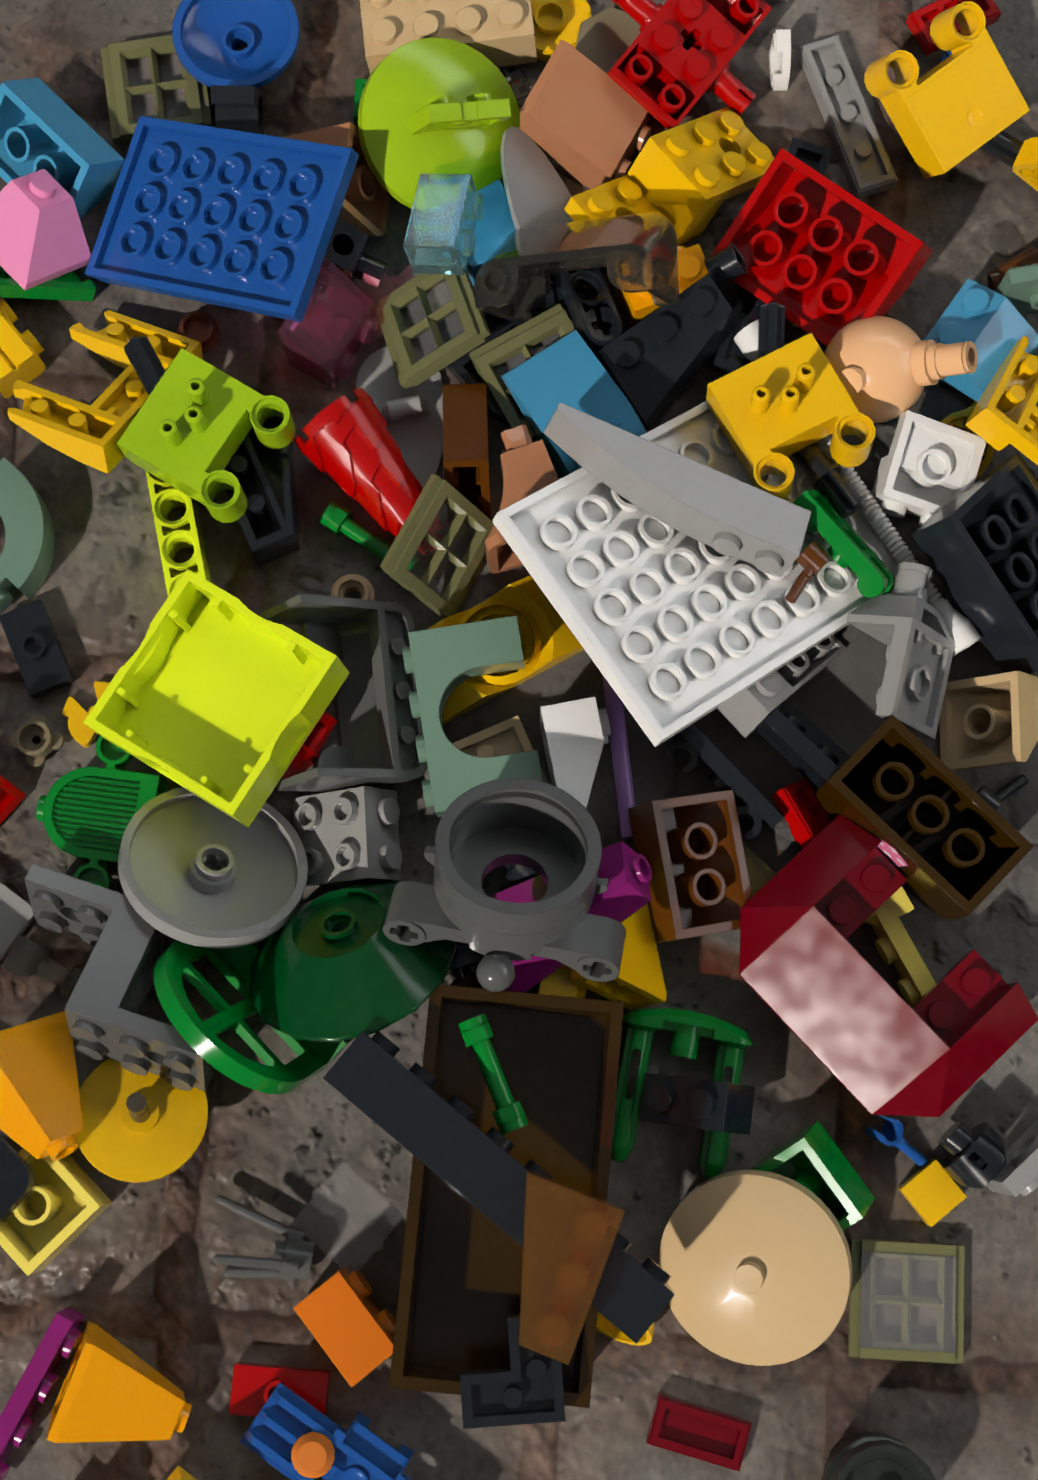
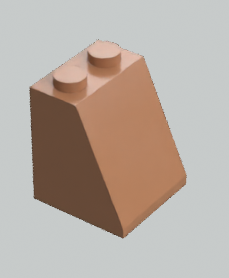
[520,40,652,189]

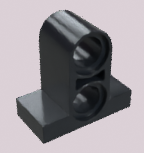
[210,85,267,135]

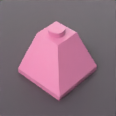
[0,169,91,290]

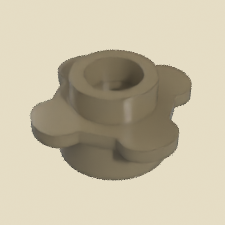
[9,714,64,767]

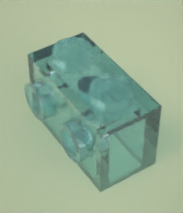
[403,174,484,275]

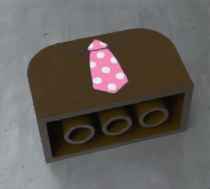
[816,715,1034,921]

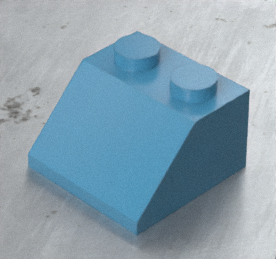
[924,278,1038,402]

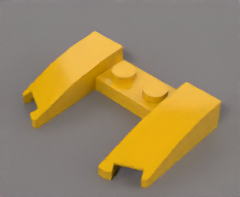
[7,310,203,474]
[965,336,1038,465]

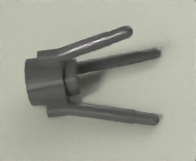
[213,1195,315,1281]

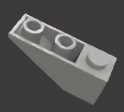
[717,634,846,738]

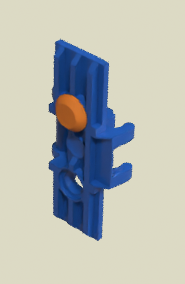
[239,1382,414,1480]

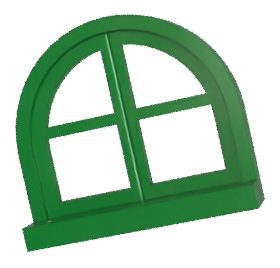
[153,940,353,1095]

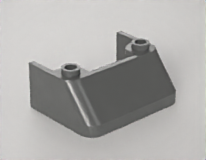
[261,593,428,792]

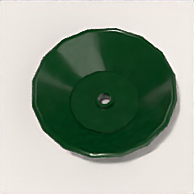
[250,881,457,1043]

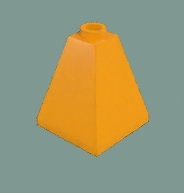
[0,1011,84,1161]
[46,1321,192,1443]

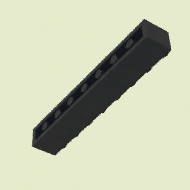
[323,1031,675,1344]

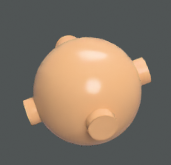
[824,316,978,423]

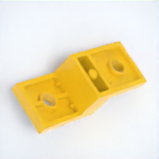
[564,107,774,272]

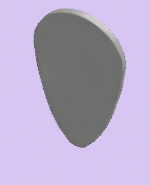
[500,127,587,274]
[356,346,443,488]

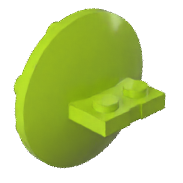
[358,38,520,216]

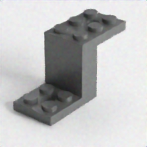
[24,864,213,1091]

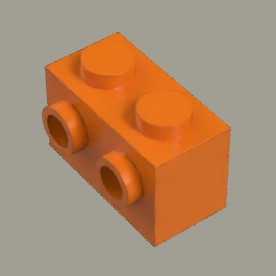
[293,1265,396,1388]

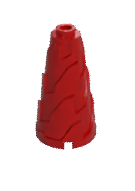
[295,388,444,556]

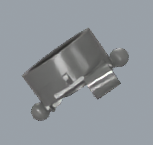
[382,778,626,992]

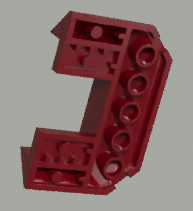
[739,814,1038,1117]

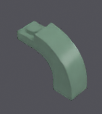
[0,457,55,614]

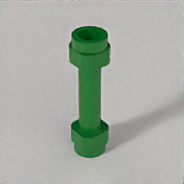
[319,501,420,573]
[458,1013,528,1135]

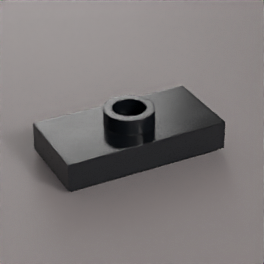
[0,599,75,699]

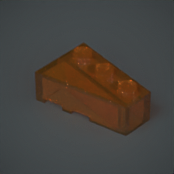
[519,1169,625,1365]

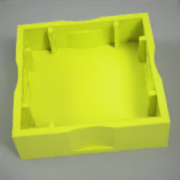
[83,569,350,828]

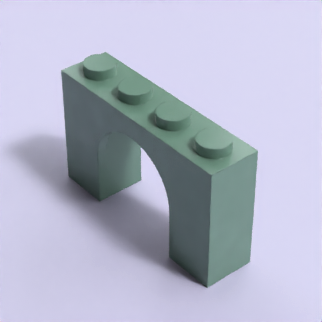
[402,615,543,818]

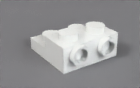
[871,410,986,526]

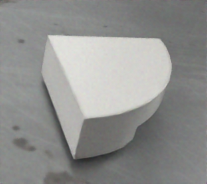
[768,29,791,91]

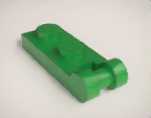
[793,490,895,598]

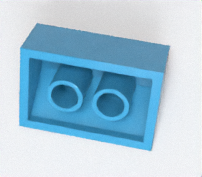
[0,77,125,220]

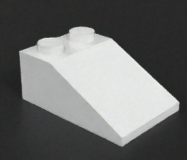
[540,697,611,808]

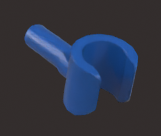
[865,1115,927,1167]

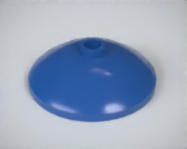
[172,0,300,88]

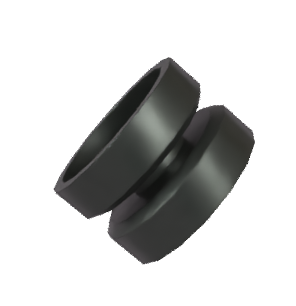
[821,1431,935,1480]

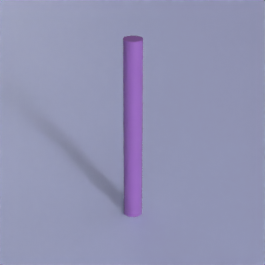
[602,675,636,839]

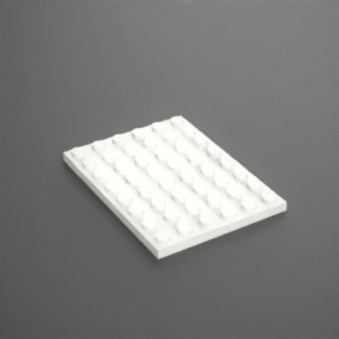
[492,401,900,747]

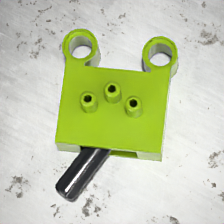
[117,336,296,523]

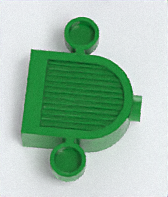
[36,736,168,890]

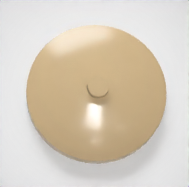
[659,1169,852,1366]

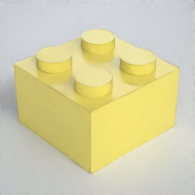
[0,1148,113,1276]

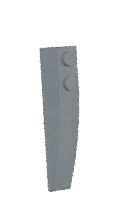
[544,402,811,577]

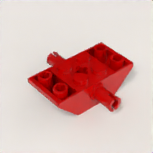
[607,0,772,129]

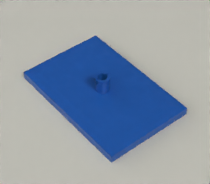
[85,116,359,322]

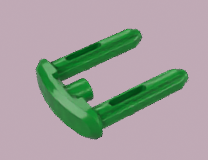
[611,1008,753,1179]

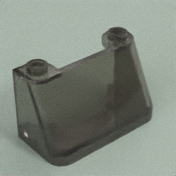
[475,213,680,322]

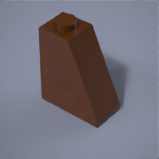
[442,383,491,522]

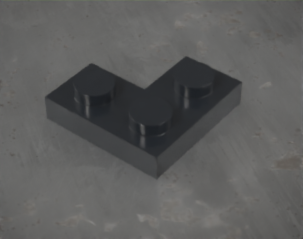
[460,1312,566,1429]

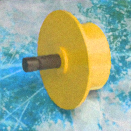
[76,1059,208,1183]

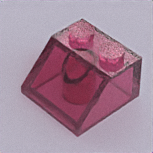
[278,258,379,390]

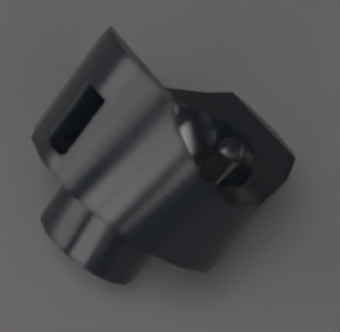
[939,1120,1006,1189]

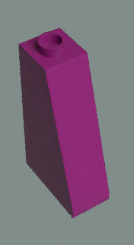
[485,841,652,993]

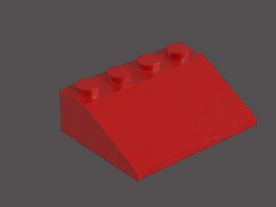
[711,148,933,346]

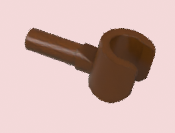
[785,541,829,603]

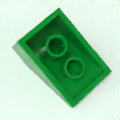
[748,1121,875,1231]

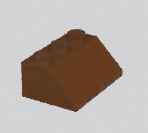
[628,790,752,943]

